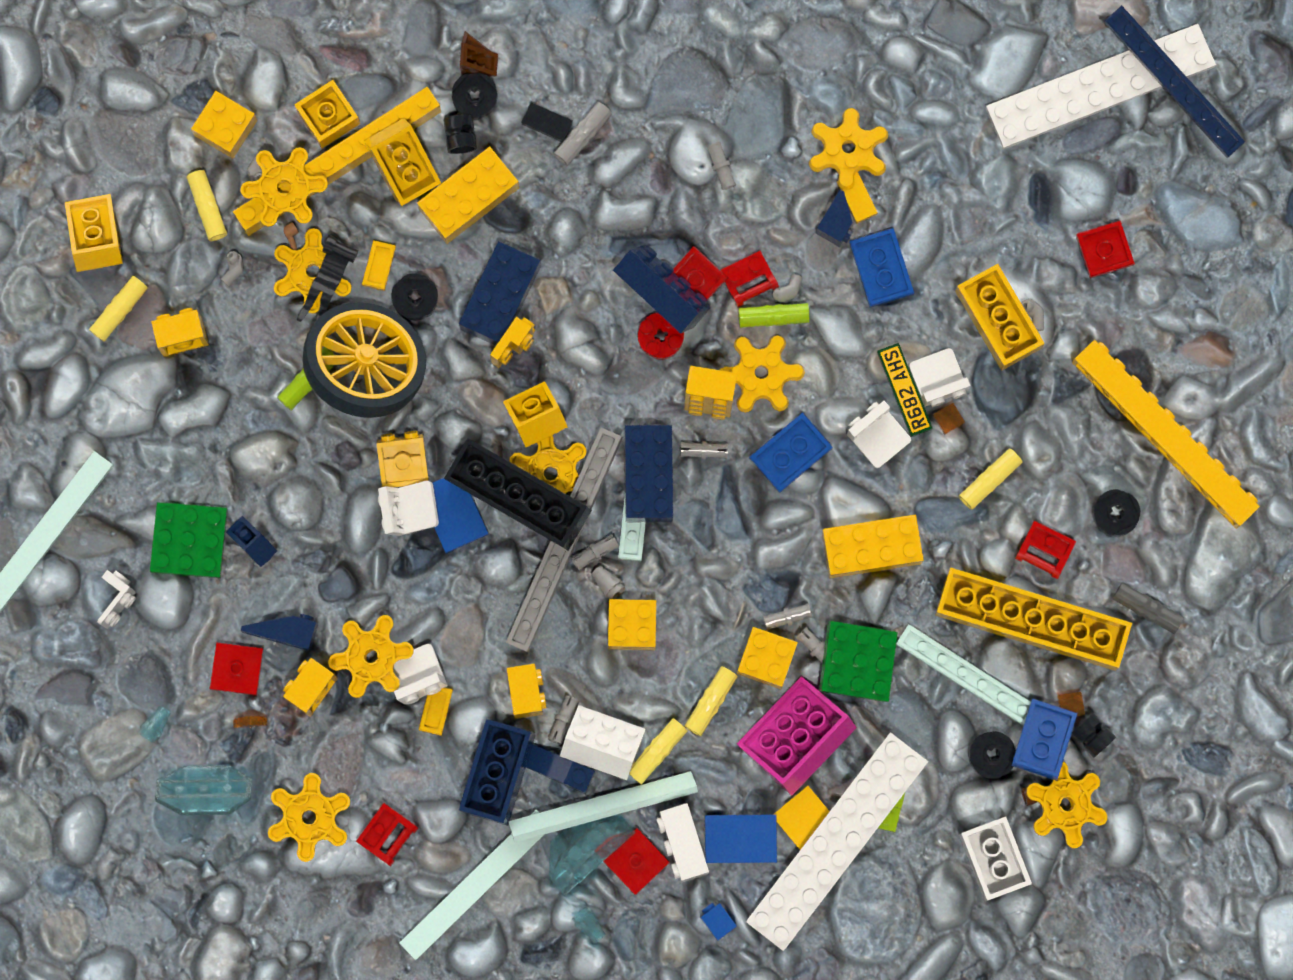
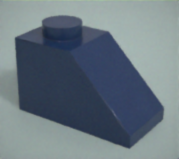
[816,190,854,247]
[226,516,277,567]

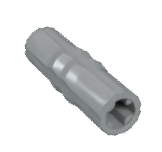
[553,102,612,166]

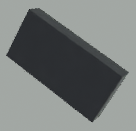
[521,102,573,143]

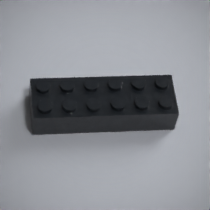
[444,438,592,551]

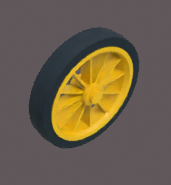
[302,302,426,418]

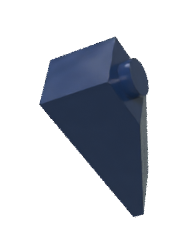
[240,614,318,652]
[526,745,595,795]

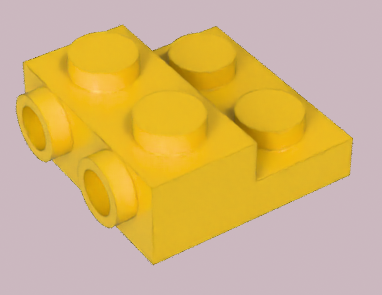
[490,317,535,369]
[376,431,429,487]

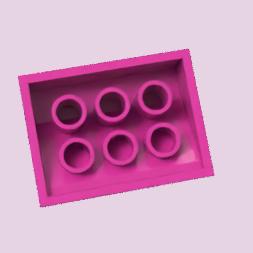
[737,676,857,796]

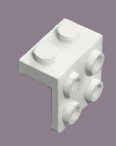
[909,348,970,407]
[847,401,911,468]
[378,481,439,536]
[97,570,136,629]
[393,644,448,704]

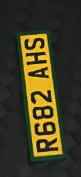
[877,343,933,438]

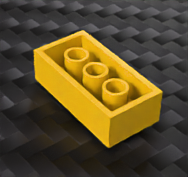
[417,147,519,244]
[955,264,1045,371]
[684,366,737,420]
[822,514,924,579]

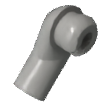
[247,152,262,182]
[221,251,243,287]
[772,274,803,302]
[1021,299,1044,331]

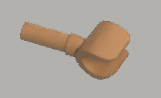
[284,223,299,251]

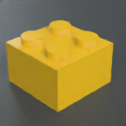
[294,80,360,149]
[191,91,257,159]
[151,308,209,357]
[503,381,568,447]
[608,599,656,650]
[737,627,798,689]
[283,658,338,717]
[507,664,547,719]

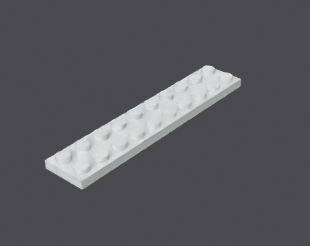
[985,24,1216,149]
[746,732,928,951]

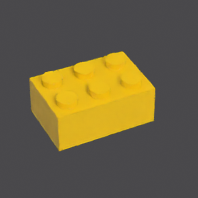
[364,118,441,206]

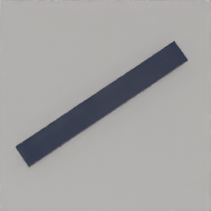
[1104,5,1245,158]

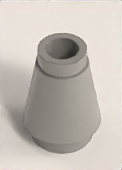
[591,566,625,599]

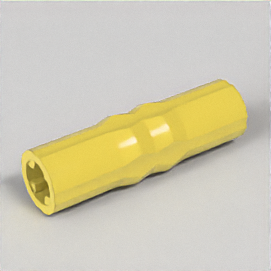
[186,170,227,241]
[89,276,148,342]
[959,448,1023,510]
[684,666,738,737]
[629,718,688,785]

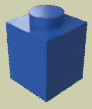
[700,903,737,941]

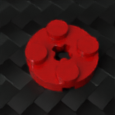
[638,313,684,360]

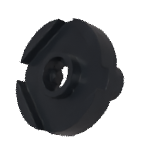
[452,73,498,120]
[391,273,438,321]
[1093,489,1141,537]
[969,731,1016,779]

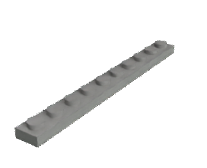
[506,427,623,653]

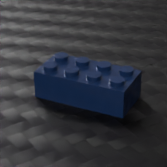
[459,241,541,346]
[613,245,711,333]
[624,425,673,523]
[459,719,536,826]

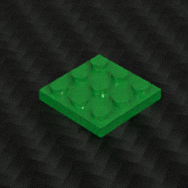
[150,502,228,579]
[819,621,898,702]

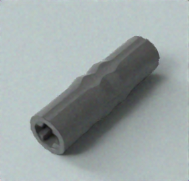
[1113,582,1184,634]

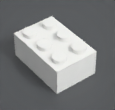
[560,705,645,780]
[657,803,709,883]
[959,817,1032,902]

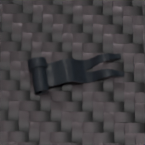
[297,235,359,322]

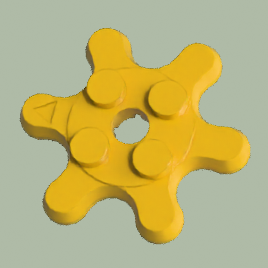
[809,108,888,190]
[240,147,328,227]
[274,228,352,314]
[720,335,805,413]
[509,435,586,494]
[328,615,414,698]
[1026,762,1107,848]
[268,773,350,862]

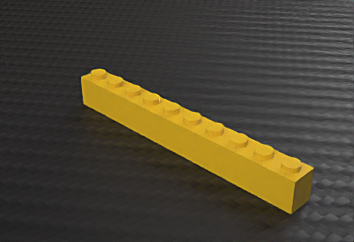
[233,87,441,236]
[1072,340,1260,529]

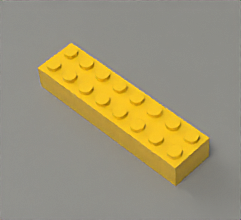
[935,567,1132,671]

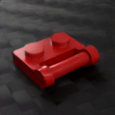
[721,250,779,308]
[1015,521,1076,579]
[356,803,418,866]

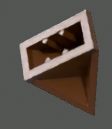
[460,31,498,77]

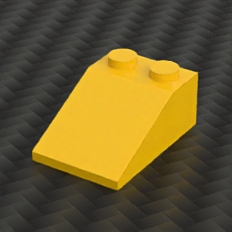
[65,194,123,272]

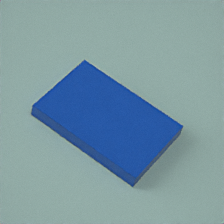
[849,228,914,308]
[749,412,833,493]
[433,478,489,554]
[1011,698,1078,781]
[705,815,777,863]

